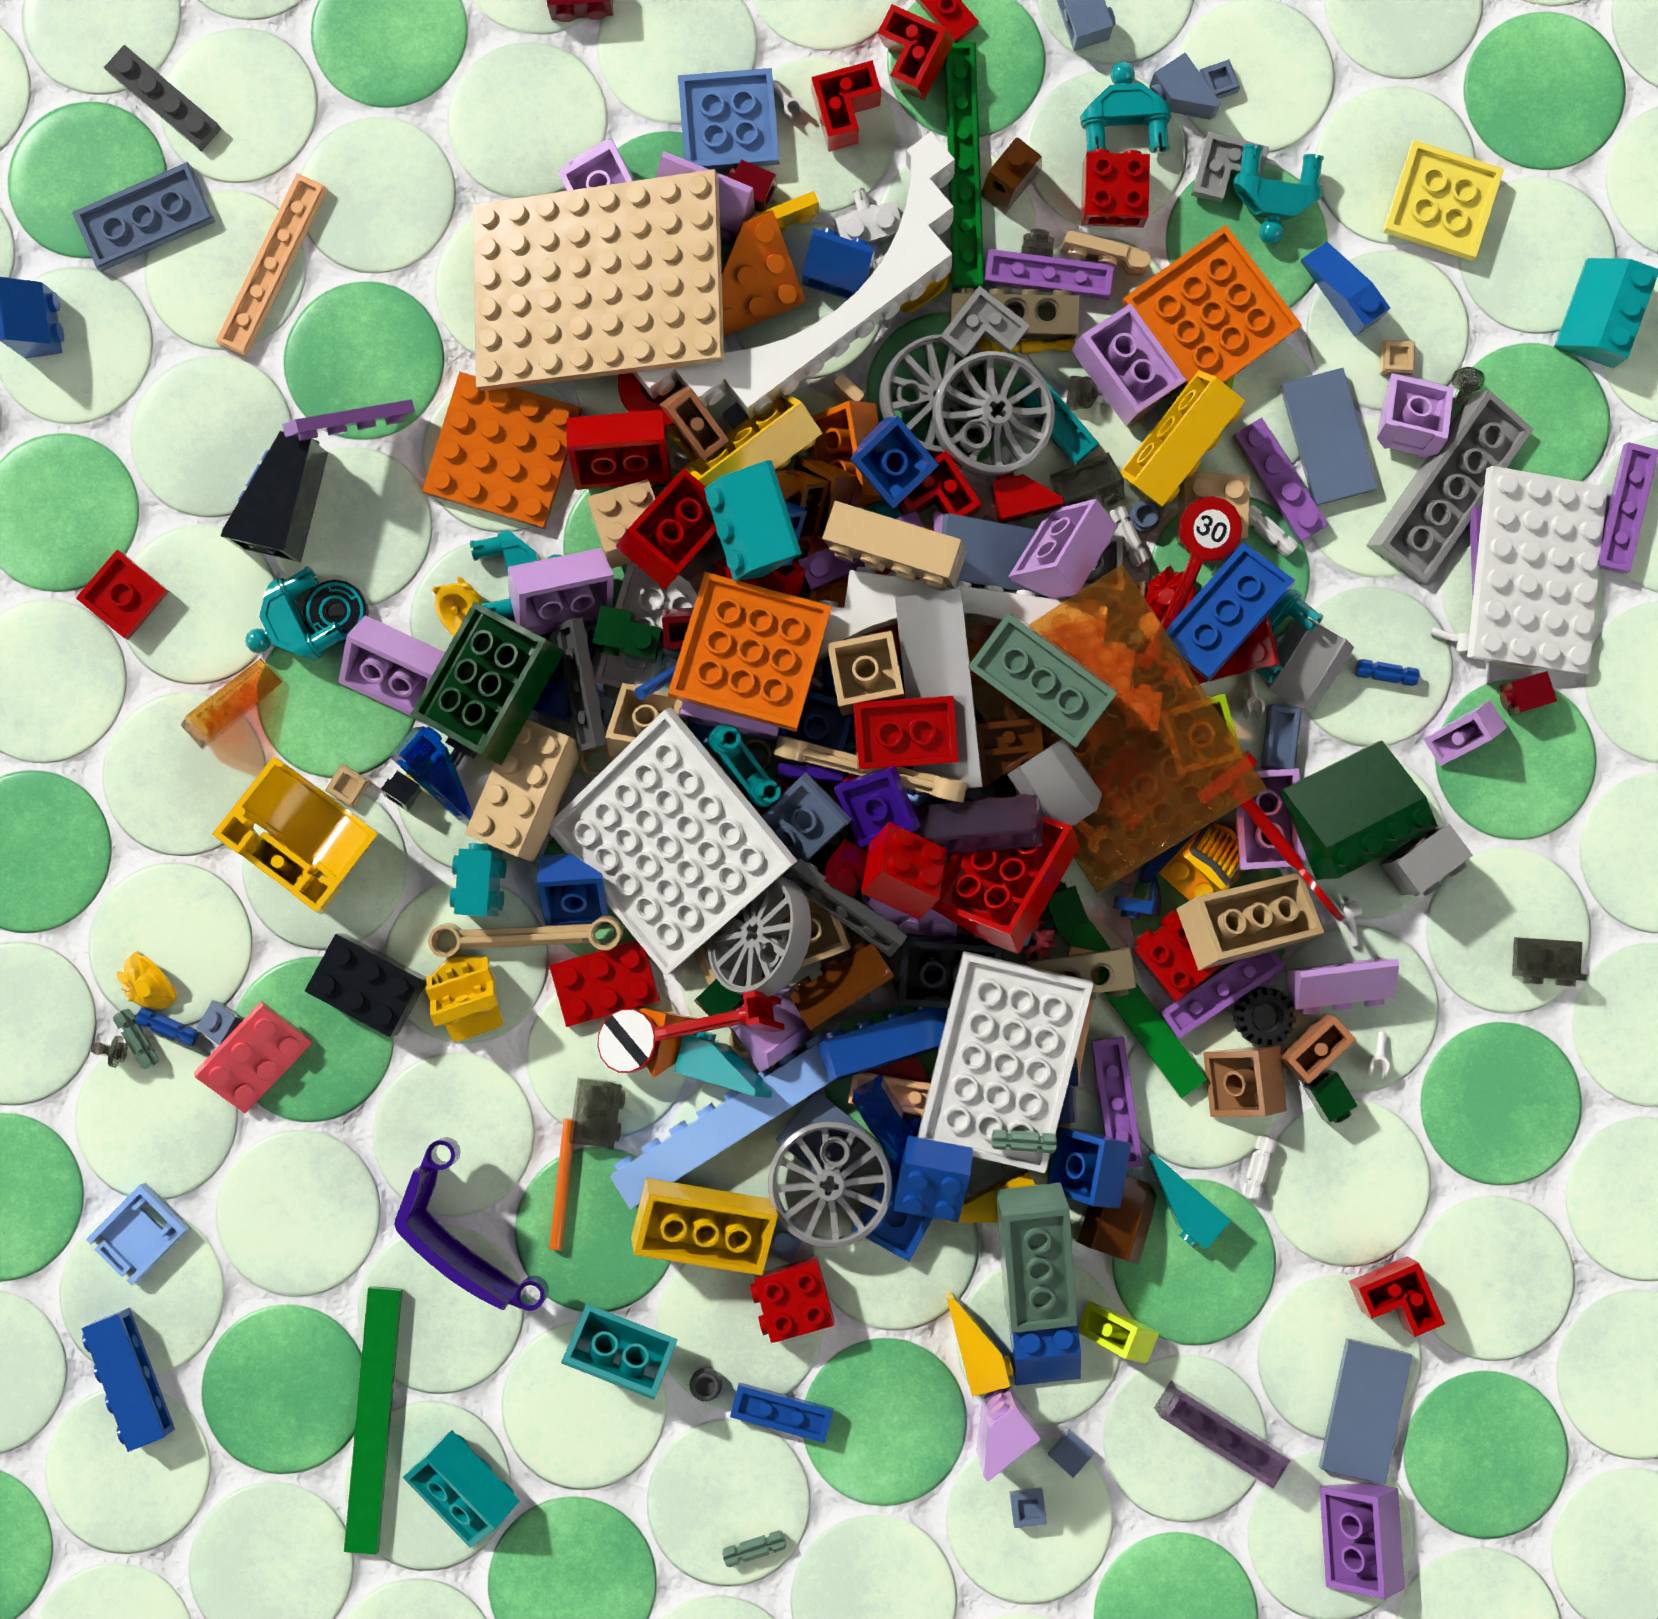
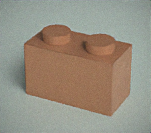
[659,385,729,460]
[1281,1013,1357,1084]

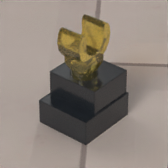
[381,754,430,812]

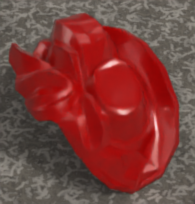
[1144,565,1196,623]

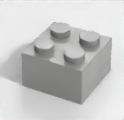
[1379,824,1473,896]

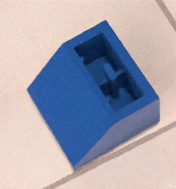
[802,228,875,300]

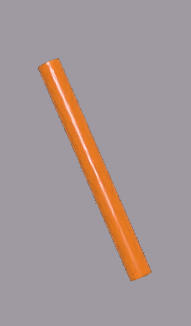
[549,1119,576,1250]

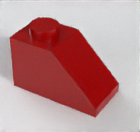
[990,472,1064,524]

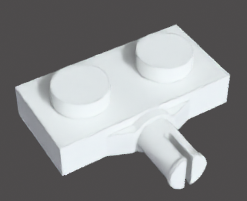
[835,187,901,244]

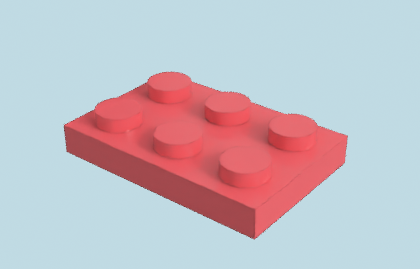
[194,1001,312,1114]

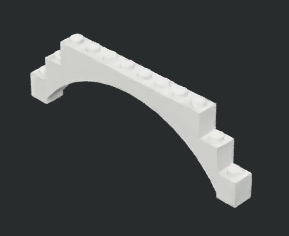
[633,132,955,419]
[816,567,1163,736]

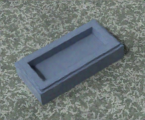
[1261,704,1302,770]

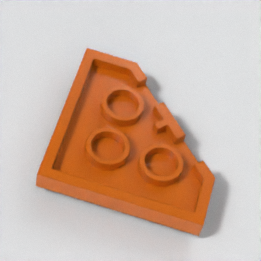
[722,210,807,336]

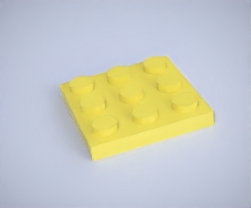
[1382,140,1504,261]

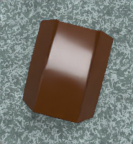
[794,455,864,537]
[1074,1175,1157,1264]

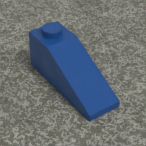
[1300,242,1391,337]

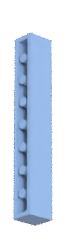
[609,1033,829,1209]

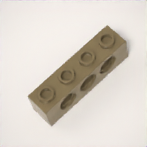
[950,288,1080,339]
[1016,947,1136,1000]

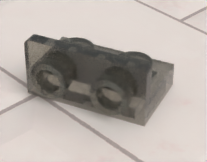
[1050,452,1125,507]
[1512,937,1587,987]
[569,1077,625,1150]

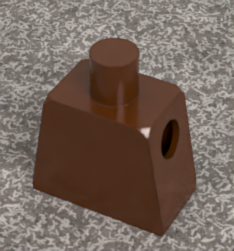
[981,137,1042,215]
[775,469,830,541]

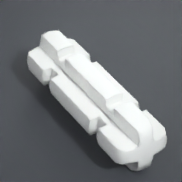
[1249,505,1298,557]
[1109,506,1149,567]
[1242,1136,1277,1200]

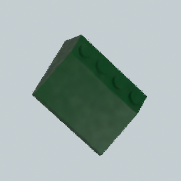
[410,602,565,765]
[1280,740,1438,880]

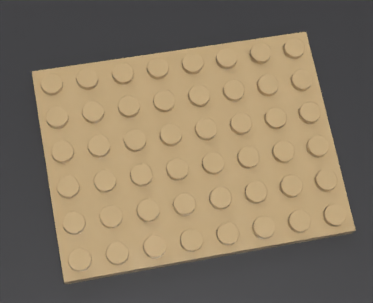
[473,169,724,391]

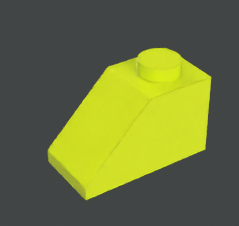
[1078,1301,1159,1363]

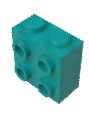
[450,843,507,917]

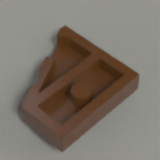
[976,717,1045,787]

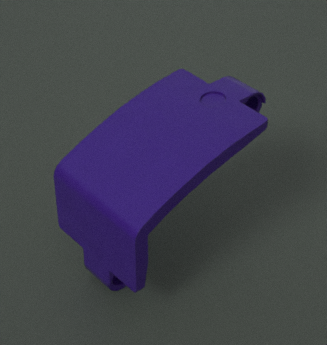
[394,1137,549,1311]

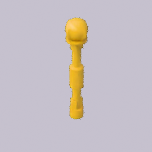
[975,338,1075,354]

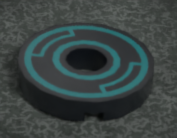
[303,579,369,644]

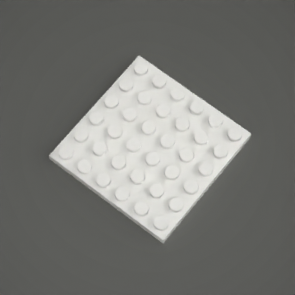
[548,707,797,976]

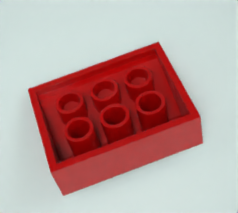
[931,796,1080,954]

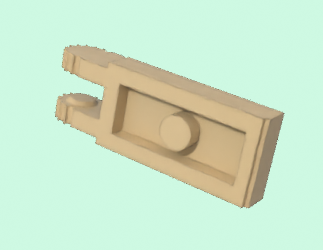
[1061,230,1152,277]

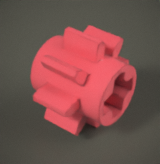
[1021,920,1057,960]

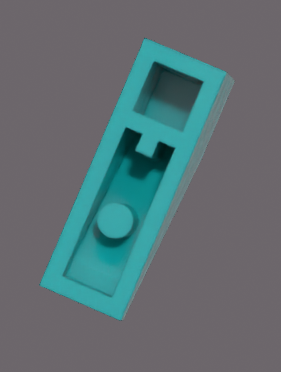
[674,1032,773,1098]
[1147,1152,1231,1250]

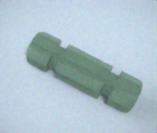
[113,1009,159,1069]
[991,1129,1057,1153]
[722,1530,786,1567]

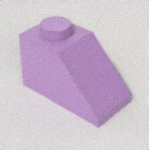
[1423,700,1507,766]

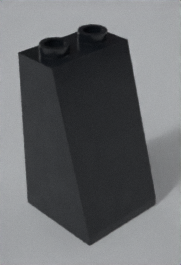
[221,431,328,562]

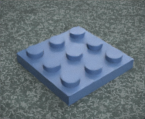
[678,68,780,170]

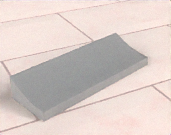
[1366,390,1533,583]
[895,588,982,794]

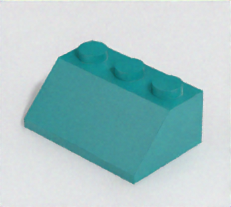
[1554,258,1658,369]
[704,460,802,581]
[561,1304,678,1400]
[402,1430,520,1548]

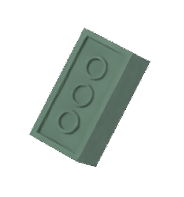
[968,612,1118,747]
[995,1183,1077,1333]

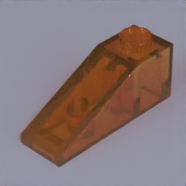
[181,658,282,749]

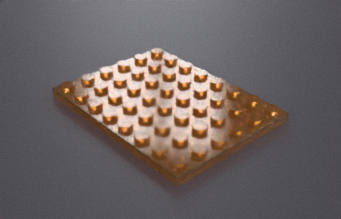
[969,564,1267,893]

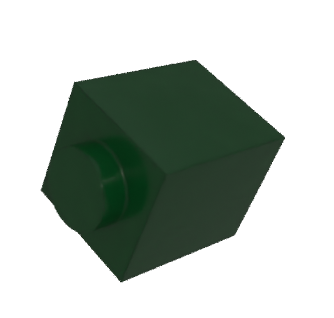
[593,605,636,657]
[623,621,664,664]
[1045,882,1089,934]
[1302,1070,1358,1123]

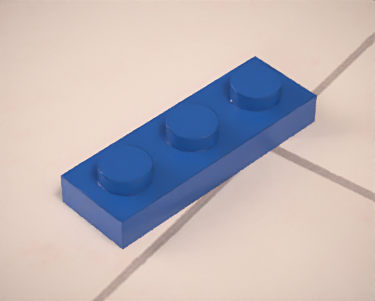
[730,1382,833,1443]

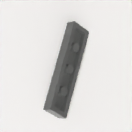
[103,45,222,152]
[555,618,607,752]
[786,859,907,957]

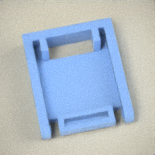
[86,1183,190,1286]

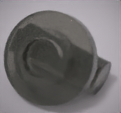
[1021,228,1055,257]
[1451,367,1485,405]
[1066,376,1098,410]
[91,1035,128,1068]

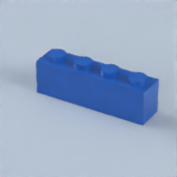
[817,1006,948,1083]
[81,1307,175,1452]

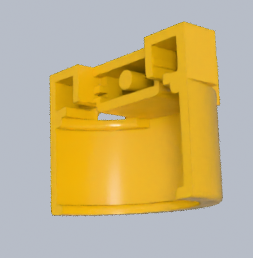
[212,757,378,914]

